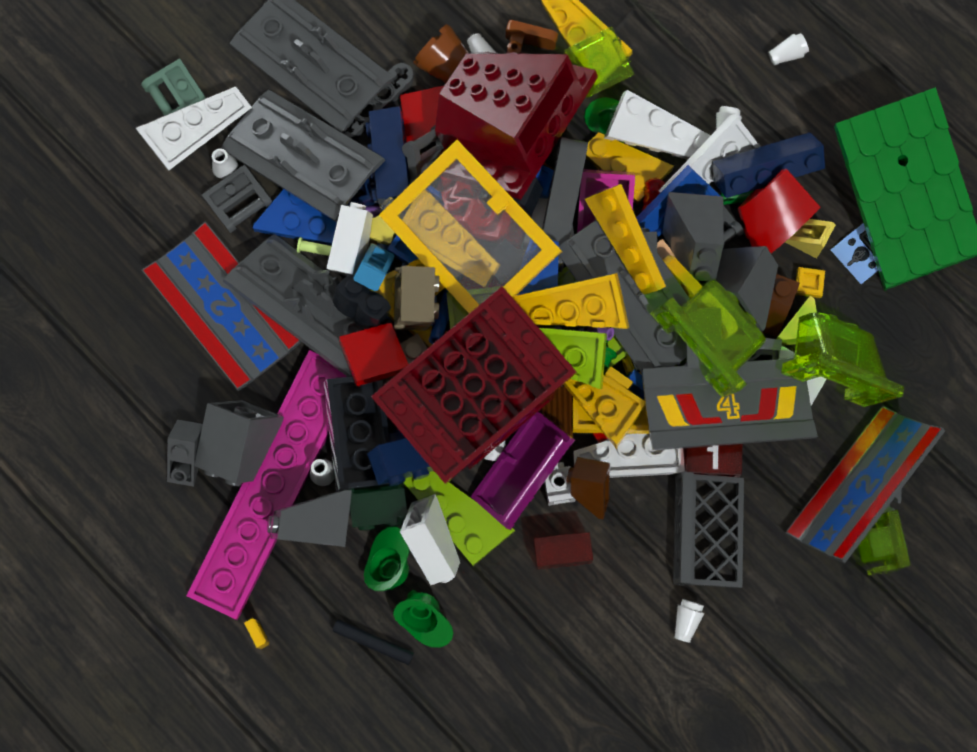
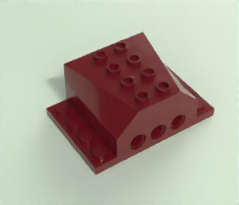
[435,52,598,200]
[371,286,577,484]

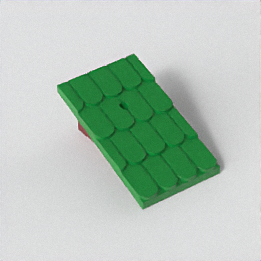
[834,87,977,291]

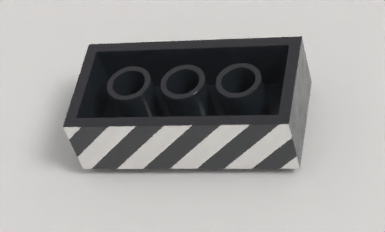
[324,376,390,491]

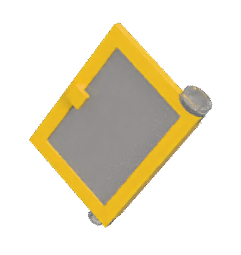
[379,140,562,313]

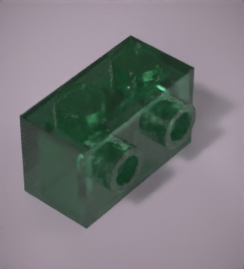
[350,483,407,530]

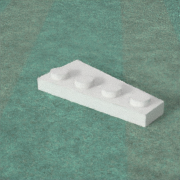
[573,434,685,478]

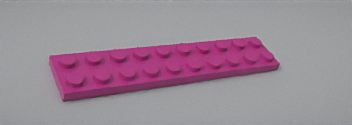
[186,350,347,620]

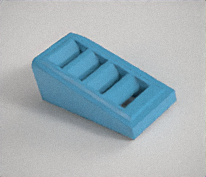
[354,243,395,291]

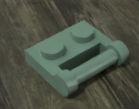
[141,59,206,116]

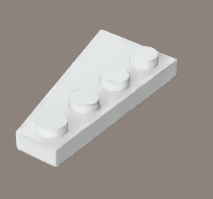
[135,86,252,171]
[604,90,711,160]
[659,114,760,193]

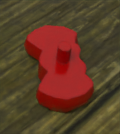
[642,178,665,211]

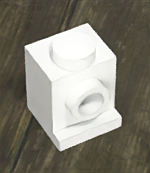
[544,462,576,506]

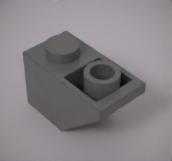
[167,420,203,487]

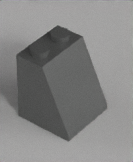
[662,192,724,282]
[701,246,778,332]
[194,400,284,486]
[267,490,352,547]

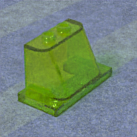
[650,279,766,397]
[781,313,904,407]

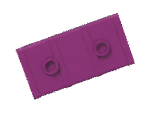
[471,411,575,530]

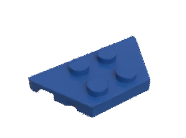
[253,189,337,246]

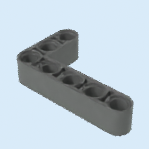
[542,137,588,273]

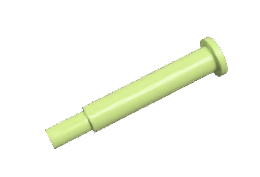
[297,237,332,256]

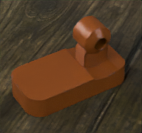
[505,20,558,54]

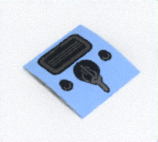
[831,223,878,284]

